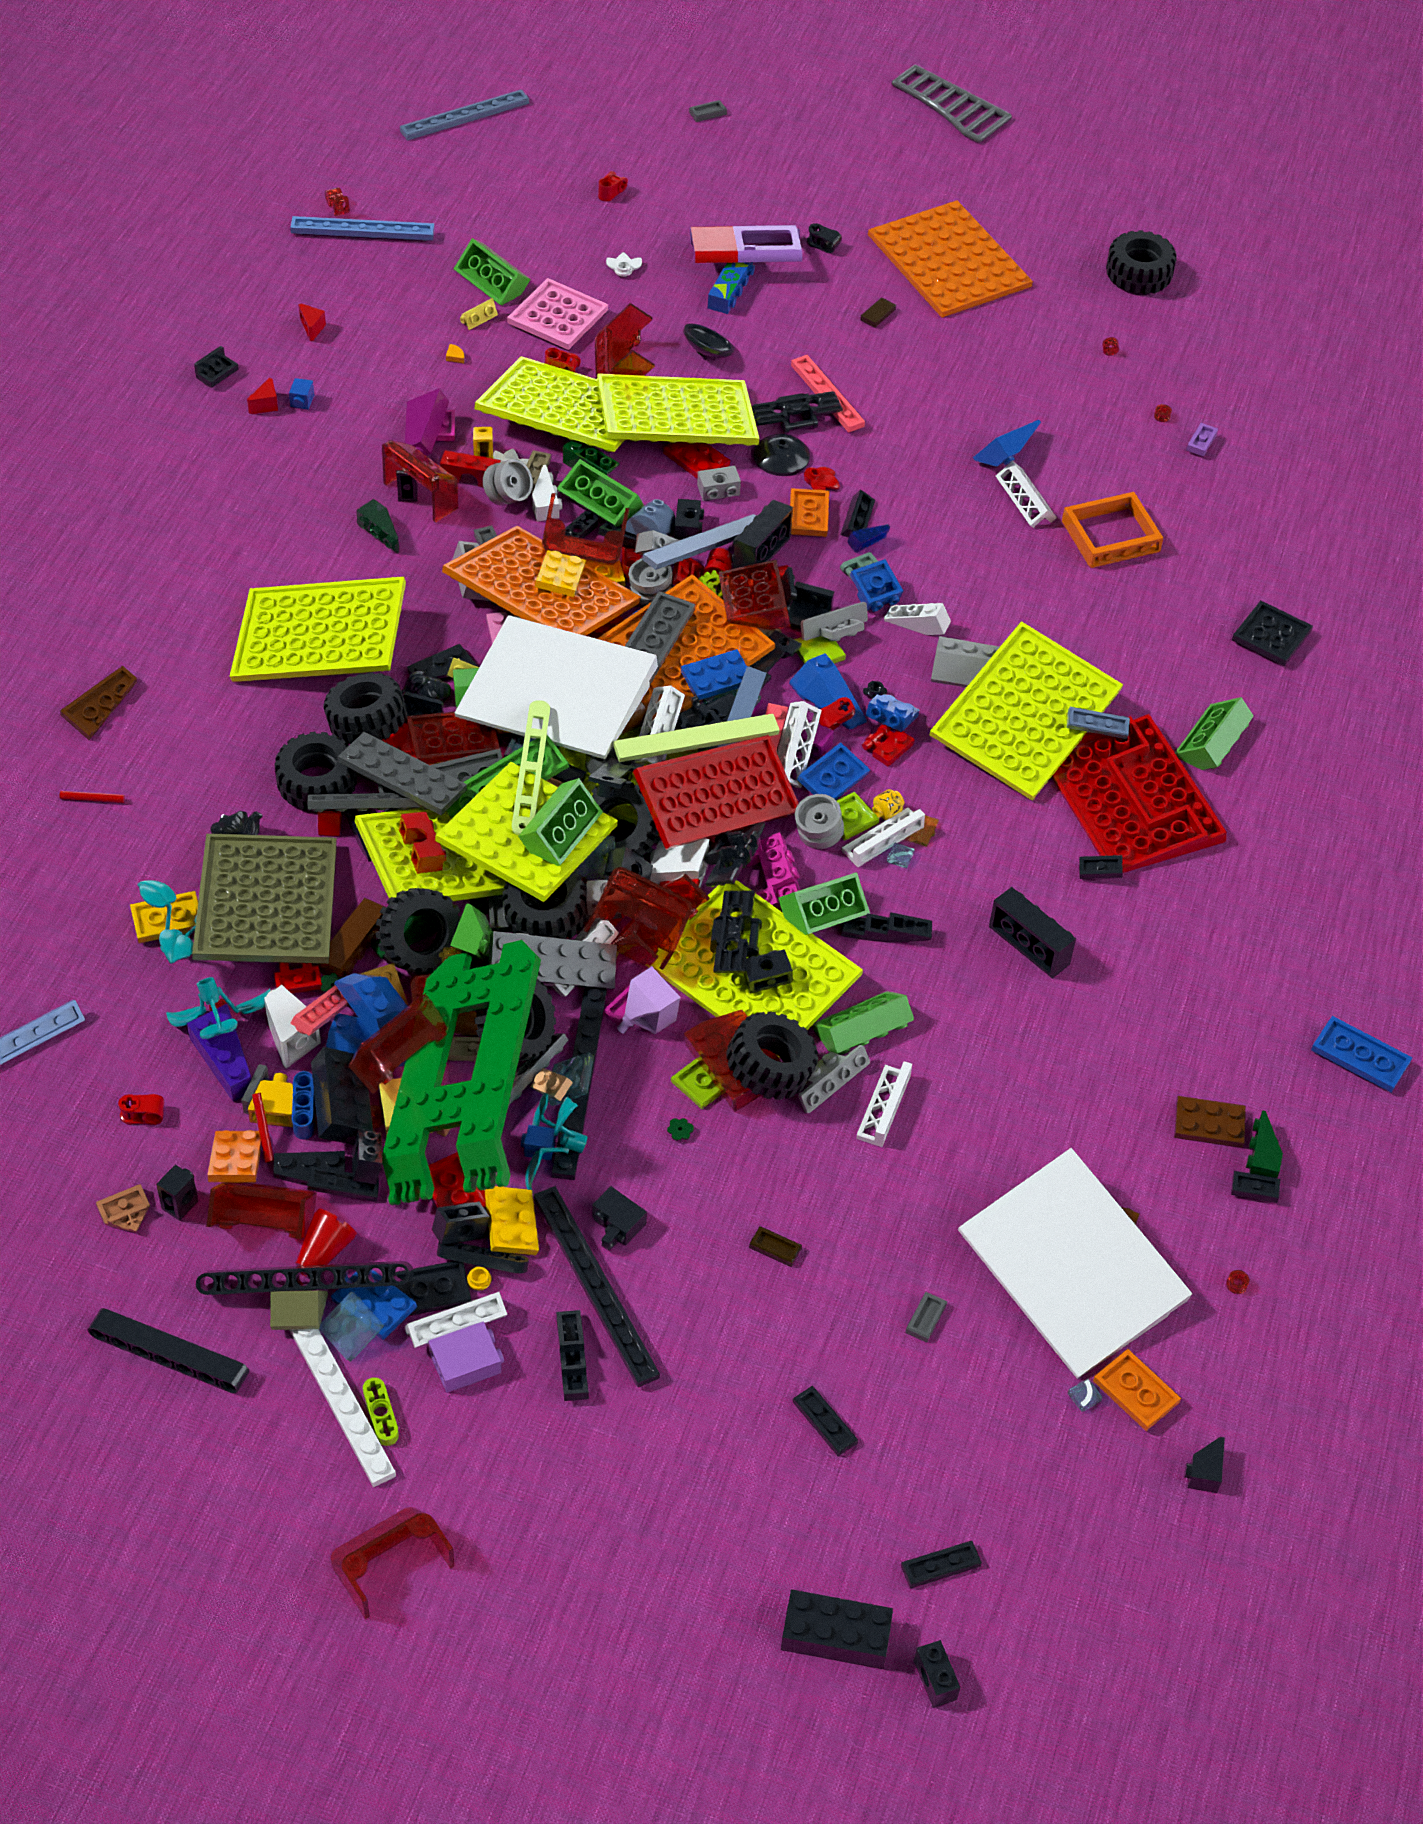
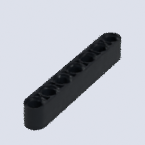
[87,1308,250,1394]

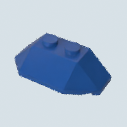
[334,973,411,1051]

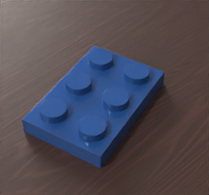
[681,649,747,700]
[797,742,870,800]
[331,1270,417,1340]

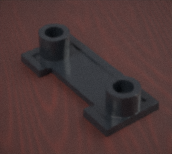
[749,630,802,689]
[588,757,644,798]

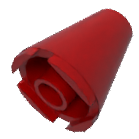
[295,1208,357,1278]

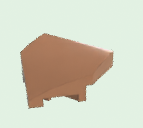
[96,1184,150,1232]

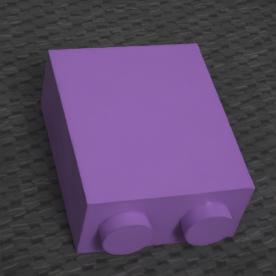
[428,1321,504,1393]

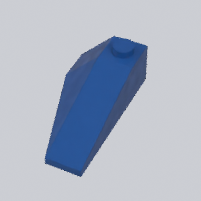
[973,420,1041,467]
[789,653,867,730]
[326,1013,411,1068]

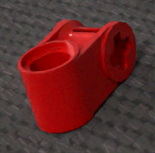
[598,171,628,202]
[544,348,581,372]
[622,547,641,582]
[819,697,855,730]
[118,1094,164,1125]

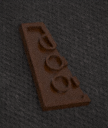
[60,666,137,740]

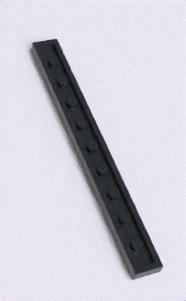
[552,987,607,1180]
[534,1186,660,1388]

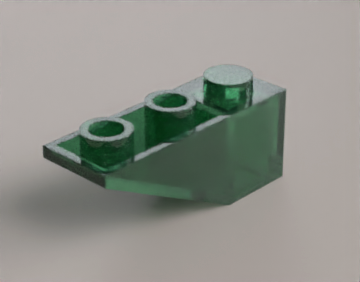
[356,499,399,553]

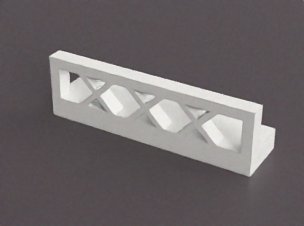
[996,461,1057,528]
[634,686,685,765]
[777,701,822,788]
[842,808,925,867]
[540,918,619,997]
[856,1061,912,1147]
[405,1292,507,1348]

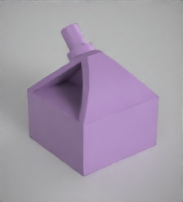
[617,967,680,1034]

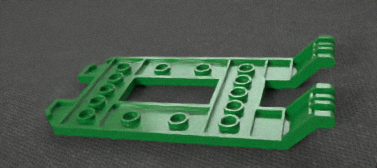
[382,940,541,1206]

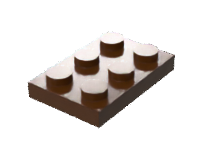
[1174,1096,1246,1148]

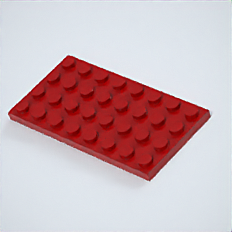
[633,735,799,850]

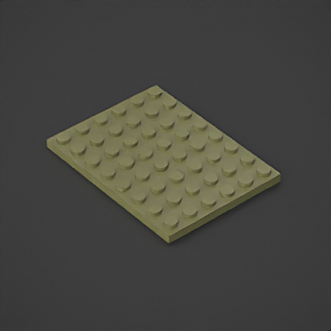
[192,834,337,964]

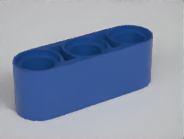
[292,1071,315,1140]

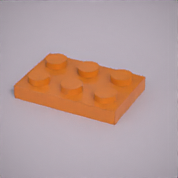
[790,488,829,537]
[208,1130,262,1182]
[1093,1349,1181,1431]

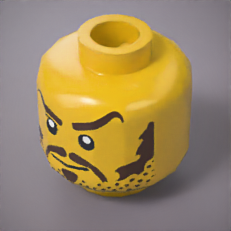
[872,789,904,820]

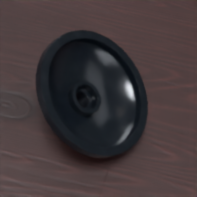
[683,323,734,358]
[753,434,810,476]

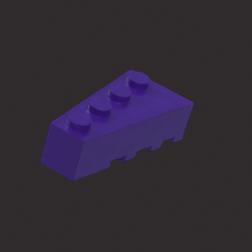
[187,1004,251,1102]

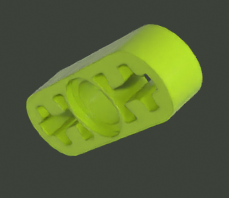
[363,1378,399,1446]

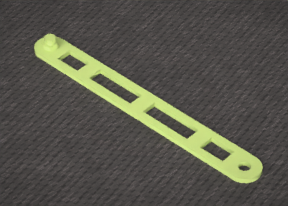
[512,700,550,835]

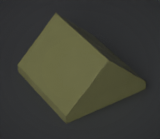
[270,1291,328,1330]

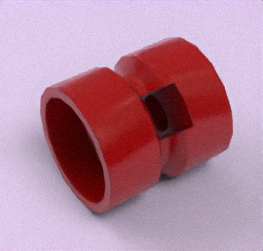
[703,548,733,583]

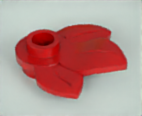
[804,467,840,491]

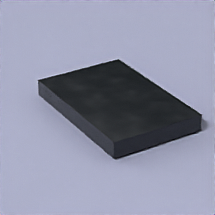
[395,1261,472,1316]

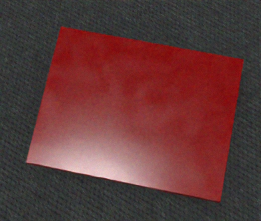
[1052,714,1227,873]

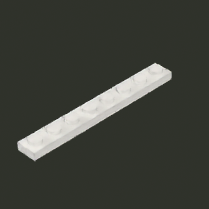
[290,1329,396,1487]

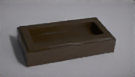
[860,297,896,328]
[749,1226,802,1267]

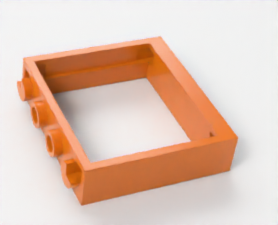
[1062,492,1163,568]

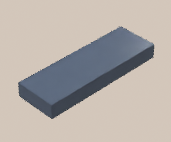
[1067,707,1130,739]

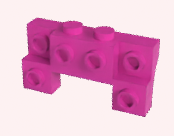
[747,832,800,910]

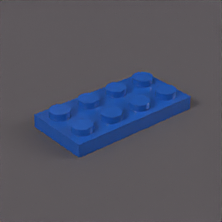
[1311,1016,1413,1093]

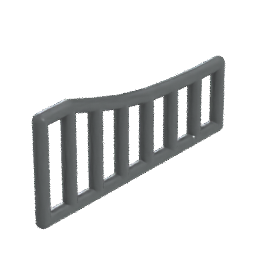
[892,65,1012,143]

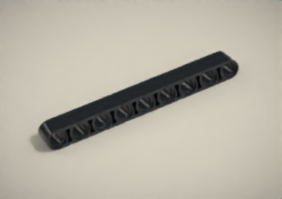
[195,1261,414,1295]

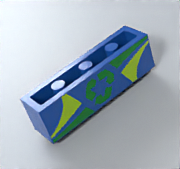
[707,262,755,314]

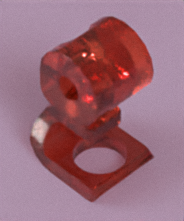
[325,187,350,216]

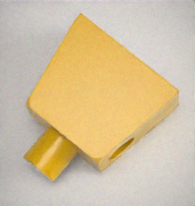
[473,427,493,459]
[248,1073,293,1127]

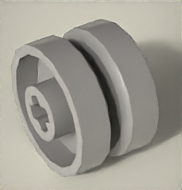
[483,459,533,506]
[628,558,674,606]
[795,794,844,849]

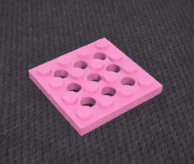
[507,278,608,350]

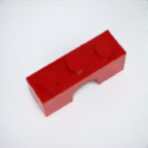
[440,450,501,488]
[399,812,447,874]

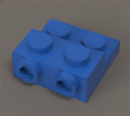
[850,559,903,612]
[865,694,920,732]

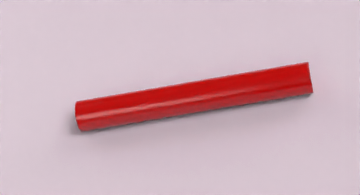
[59,791,125,803]
[252,1093,274,1163]

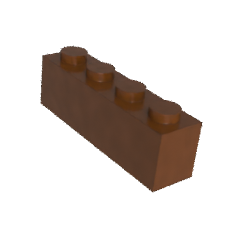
[318,897,385,978]

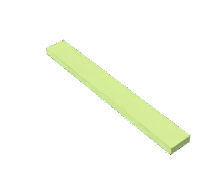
[613,714,780,762]

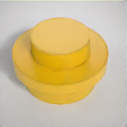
[467,1267,491,1290]

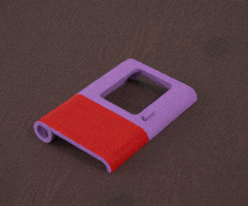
[690,225,802,263]

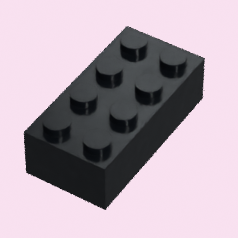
[732,499,794,579]
[989,887,1076,979]
[311,1047,373,1145]
[781,1589,893,1669]

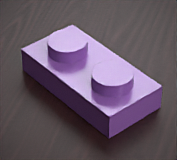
[1187,423,1218,457]

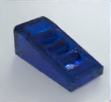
[847,524,890,553]

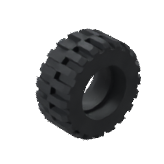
[1106,230,1177,295]
[323,672,407,745]
[274,731,357,812]
[592,781,660,862]
[502,872,587,939]
[376,888,462,974]
[474,979,556,1061]
[726,1012,818,1100]

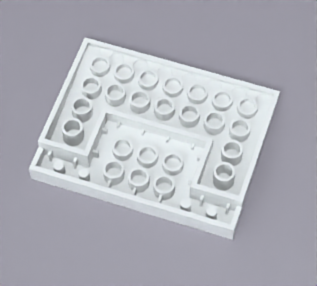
[455,615,658,759]
[958,1148,1192,1379]

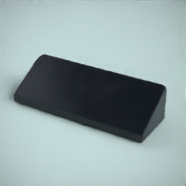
[840,489,875,540]

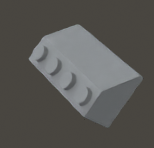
[931,636,1000,688]

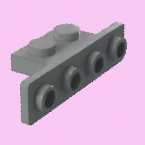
[801,602,868,641]
[799,1045,870,1113]

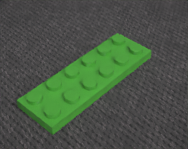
[446,735,569,819]

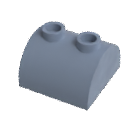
[625,499,676,536]

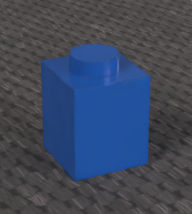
[289,378,314,410]
[521,1125,556,1161]

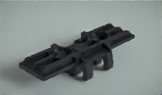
[751,391,843,433]
[647,693,735,735]
[704,822,765,887]
[710,891,762,973]

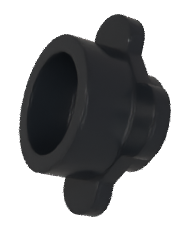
[863,681,887,699]

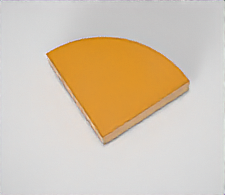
[446,344,464,363]

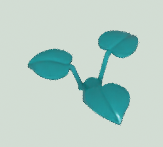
[138,880,197,964]
[167,977,271,1039]
[525,1093,587,1193]

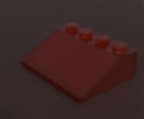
[718,559,791,630]
[407,712,500,765]
[684,1010,781,1112]

